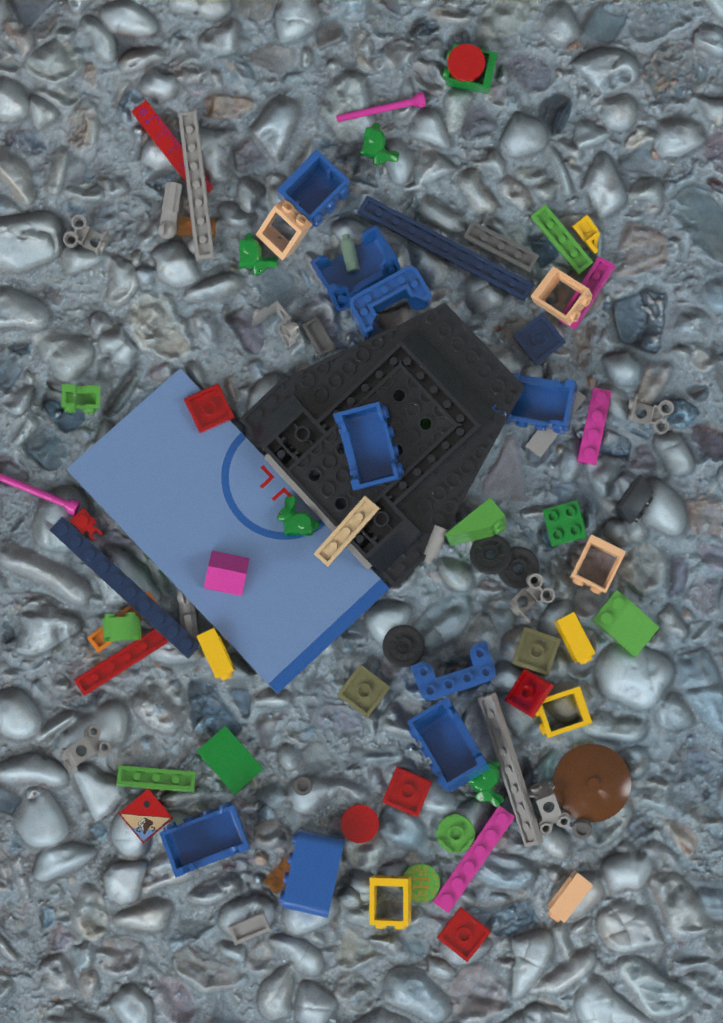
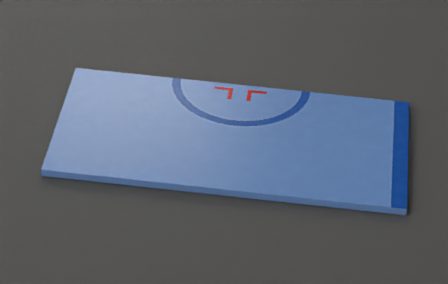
[67,369,390,694]

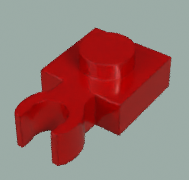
[70,508,103,542]

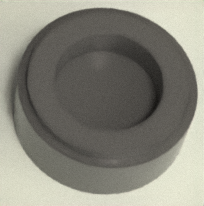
[293,776,313,796]
[572,818,592,838]

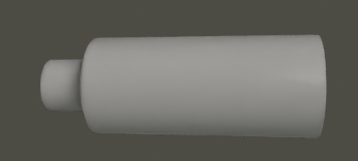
[424,525,448,564]

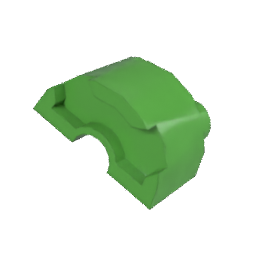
[61,384,100,414]
[102,612,142,642]

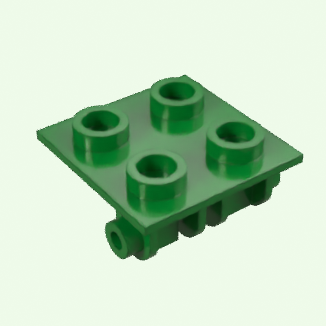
[543,500,587,547]

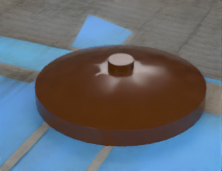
[553,744,631,822]

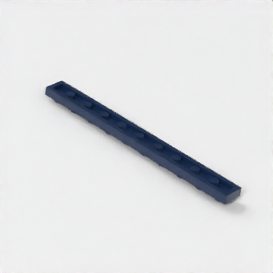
[358,195,534,302]
[50,516,201,659]

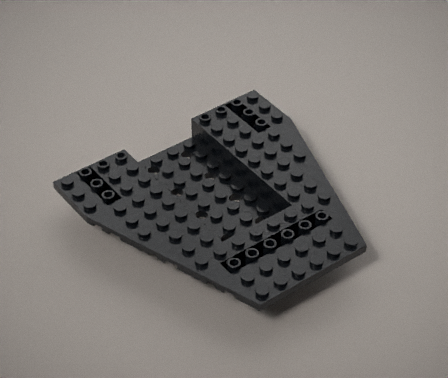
[239,303,525,587]

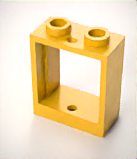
[553,612,596,665]
[196,628,236,681]
[536,686,592,738]
[369,875,412,929]

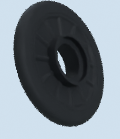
[470,535,512,574]
[498,547,540,589]
[382,625,425,667]

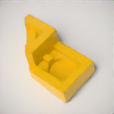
[571,215,600,254]

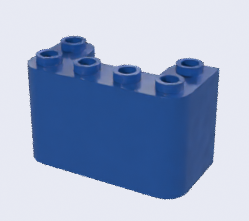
[350,266,432,341]
[492,369,578,434]
[333,402,404,491]
[411,641,496,701]
[407,697,491,793]
[159,801,251,878]
[279,828,345,918]

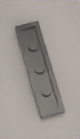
[463,220,539,273]

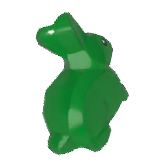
[360,123,400,166]
[239,233,278,276]
[277,496,320,536]
[467,760,504,807]

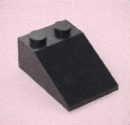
[611,474,654,525]

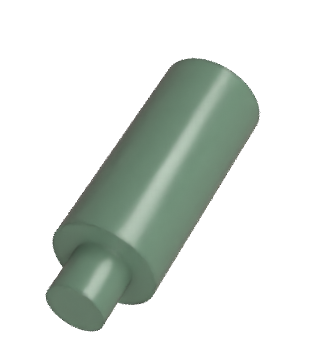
[340,234,360,273]

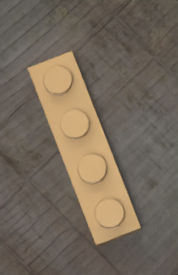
[314,496,380,567]

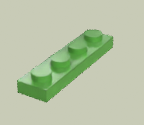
[530,204,594,275]
[116,765,196,792]

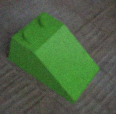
[445,498,507,546]
[590,590,660,657]

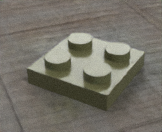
[512,627,561,676]
[337,664,391,718]

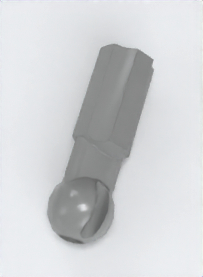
[158,182,183,239]
[177,590,199,642]

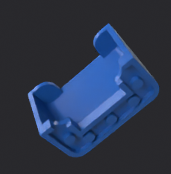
[310,225,401,311]

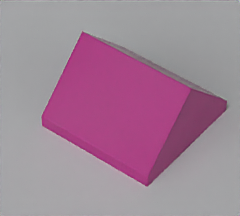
[204,550,250,596]

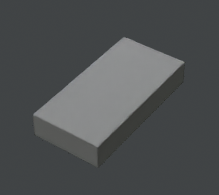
[228,912,271,945]

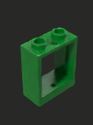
[442,44,498,94]

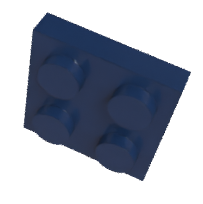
[512,313,566,366]

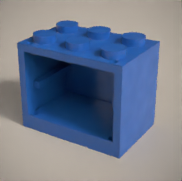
[277,149,350,229]

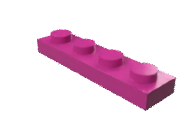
[558,256,616,330]
[577,387,612,466]

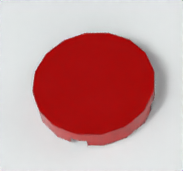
[447,44,485,82]
[340,804,379,844]

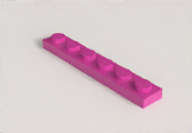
[432,806,515,913]

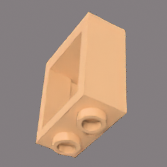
[256,199,312,261]
[531,266,593,326]
[570,535,626,595]
[546,870,593,923]

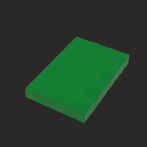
[196,725,264,795]

